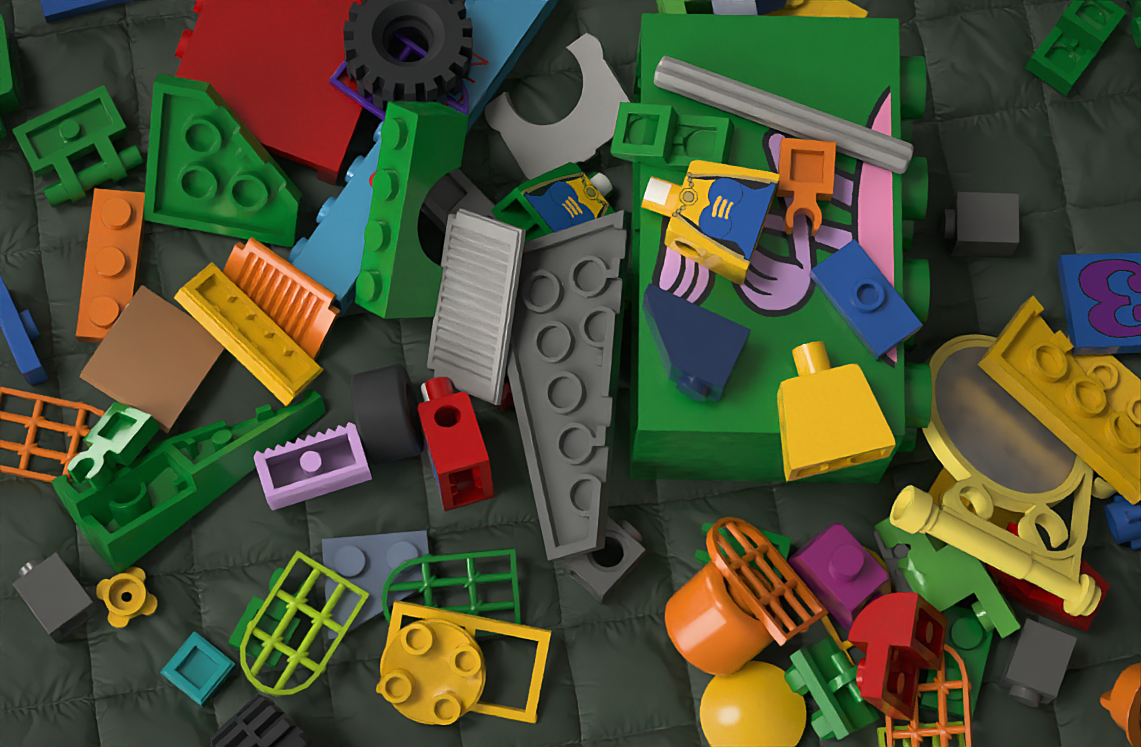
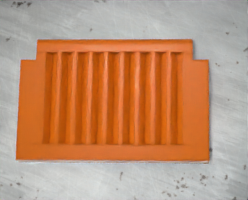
[222,237,340,361]

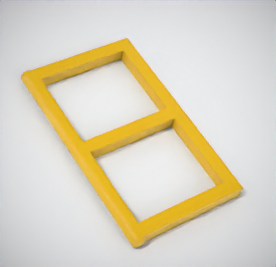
[376,600,552,724]

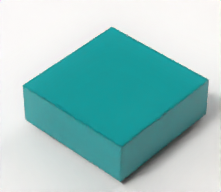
[160,631,237,708]

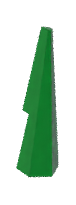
[52,389,326,574]

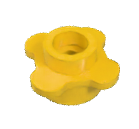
[96,567,158,628]

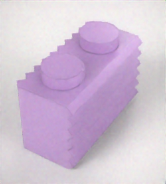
[253,422,372,511]

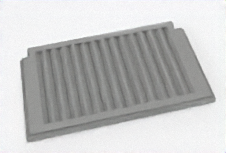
[427,209,526,405]

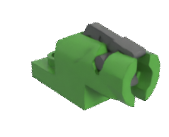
[874,516,1021,639]

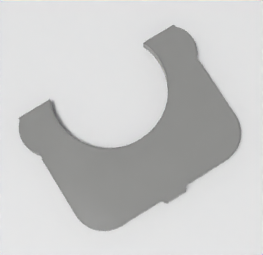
[485,33,633,180]

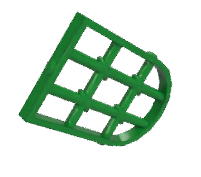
[381,547,521,637]

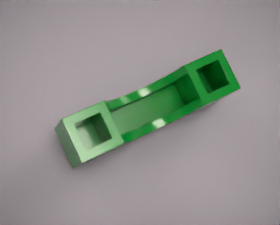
[355,101,469,319]

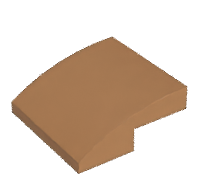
[79,285,226,434]

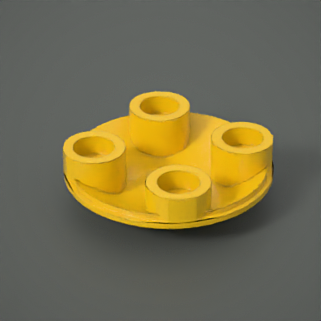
[380,619,486,725]
[700,661,806,747]

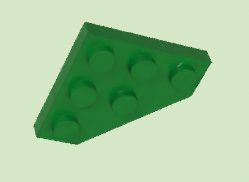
[143,73,302,248]

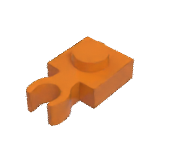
[776,138,836,236]

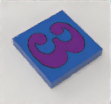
[1056,253,1141,355]

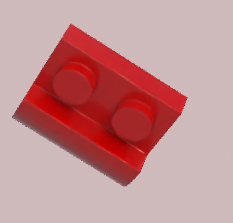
[848,592,948,721]

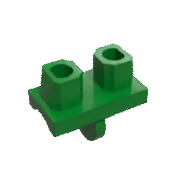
[784,636,880,740]

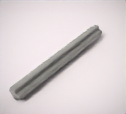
[654,56,914,174]

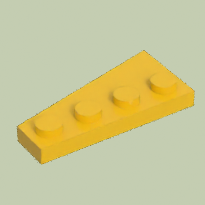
[977,295,1141,505]

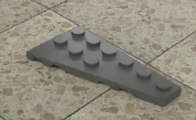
[506,210,632,562]

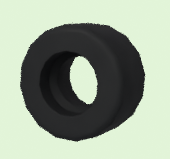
[350,364,424,465]

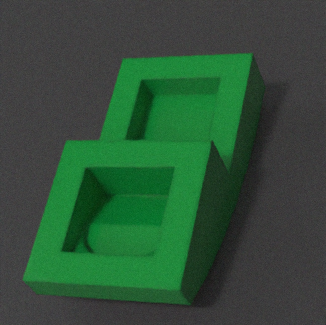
[1025,0,1127,96]
[610,102,735,172]

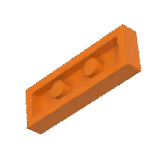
[76,188,145,343]

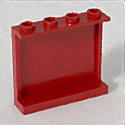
[166,0,391,186]

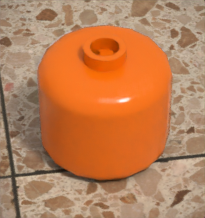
[665,556,783,676]

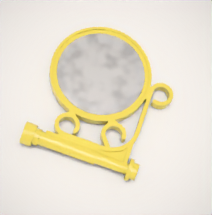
[890,334,1117,616]

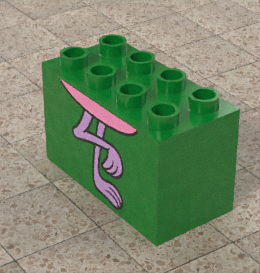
[630,13,932,484]

